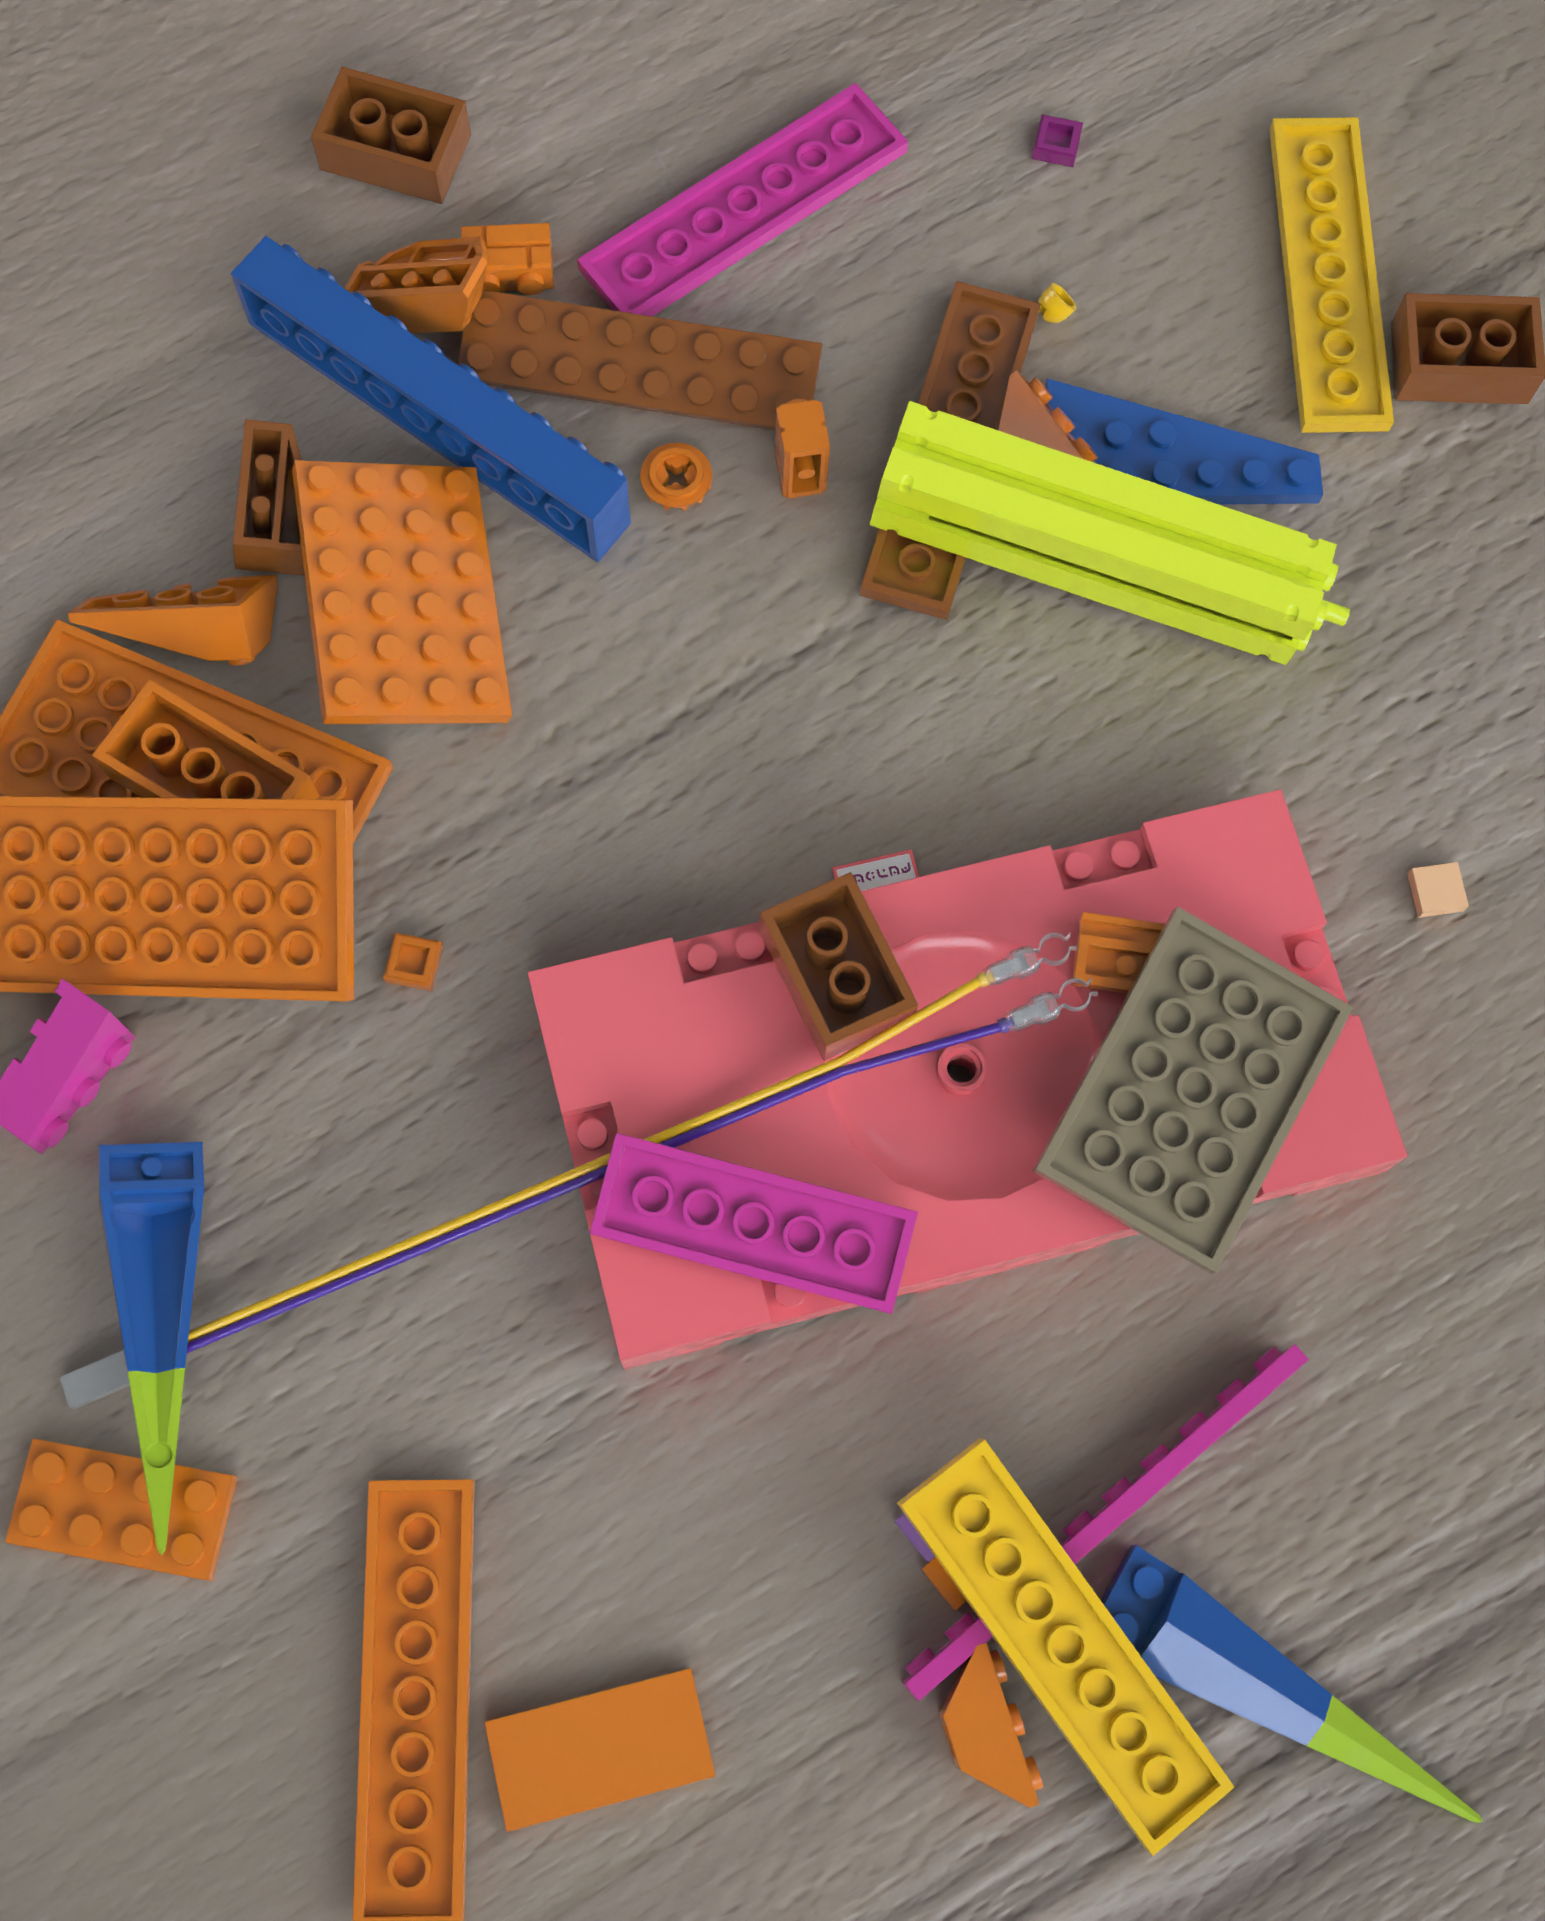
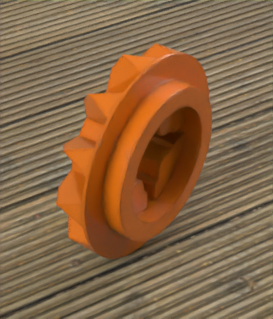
[640,443,712,512]

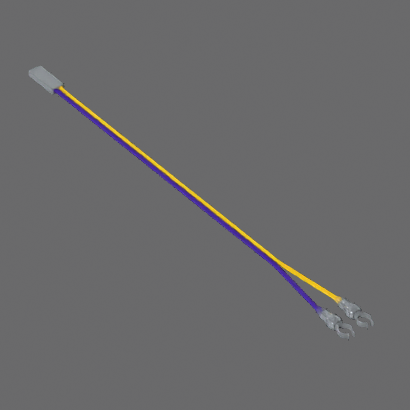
[60,933,1098,1409]

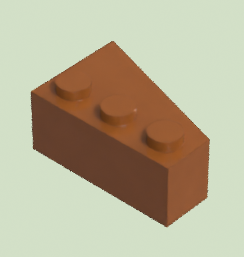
[233,419,305,576]

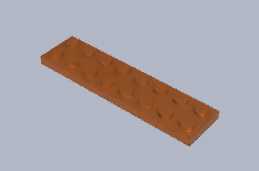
[859,281,1041,620]
[458,290,823,431]

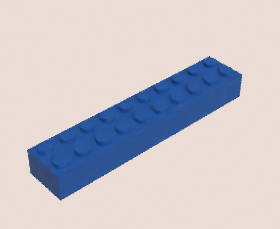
[230,236,631,562]

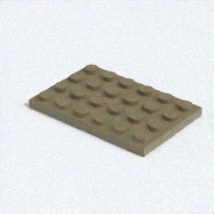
[1032,907,1354,1274]

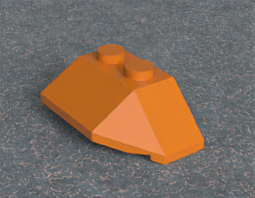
[344,236,488,333]

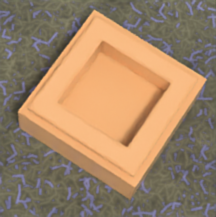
[1407,862,1469,918]

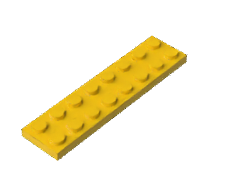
[1269,117,1394,433]
[897,1438,1234,1856]

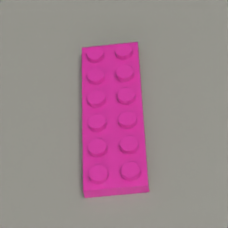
[590,1133,918,1314]

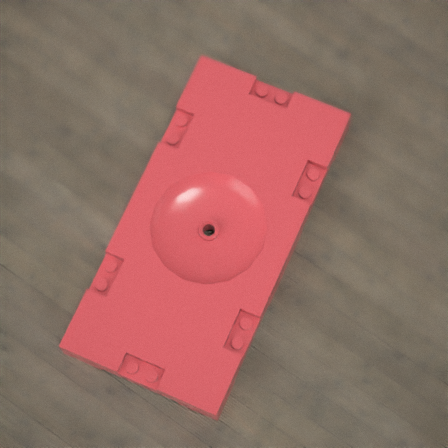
[528,789,1408,1370]

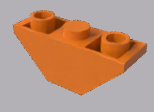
[998,370,1098,462]
[939,1643,1043,1808]

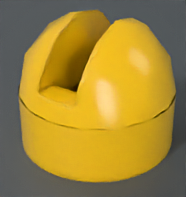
[1038,283,1076,324]

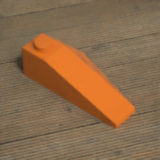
[67,575,278,666]

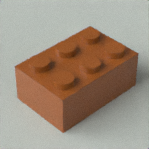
[311,66,471,204]
[1391,293,1545,404]
[759,872,918,1061]

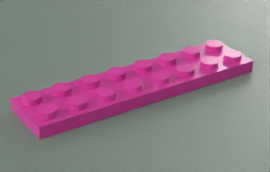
[577,83,908,316]

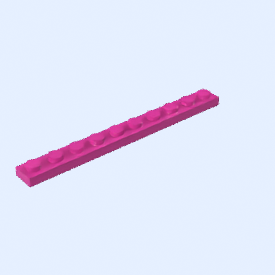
[902,1344,1309,1701]

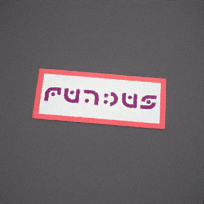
[832,849,919,891]

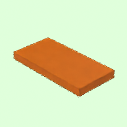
[484,1668,716,1832]

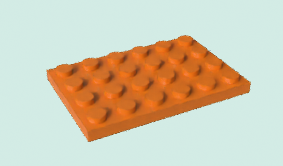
[292,460,512,724]

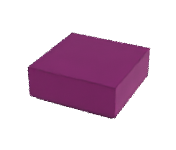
[1032,114,1083,167]

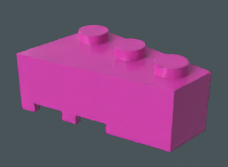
[0,978,135,1154]

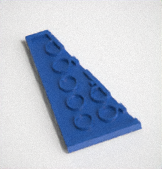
[1045,378,1323,505]

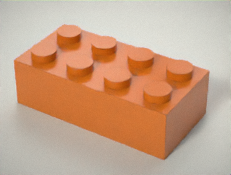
[92,679,319,799]

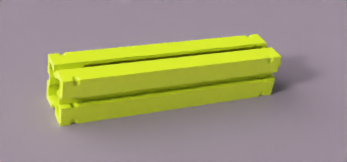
[869,401,1350,665]

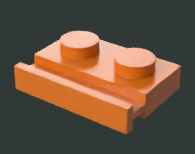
[1071,912,1165,994]

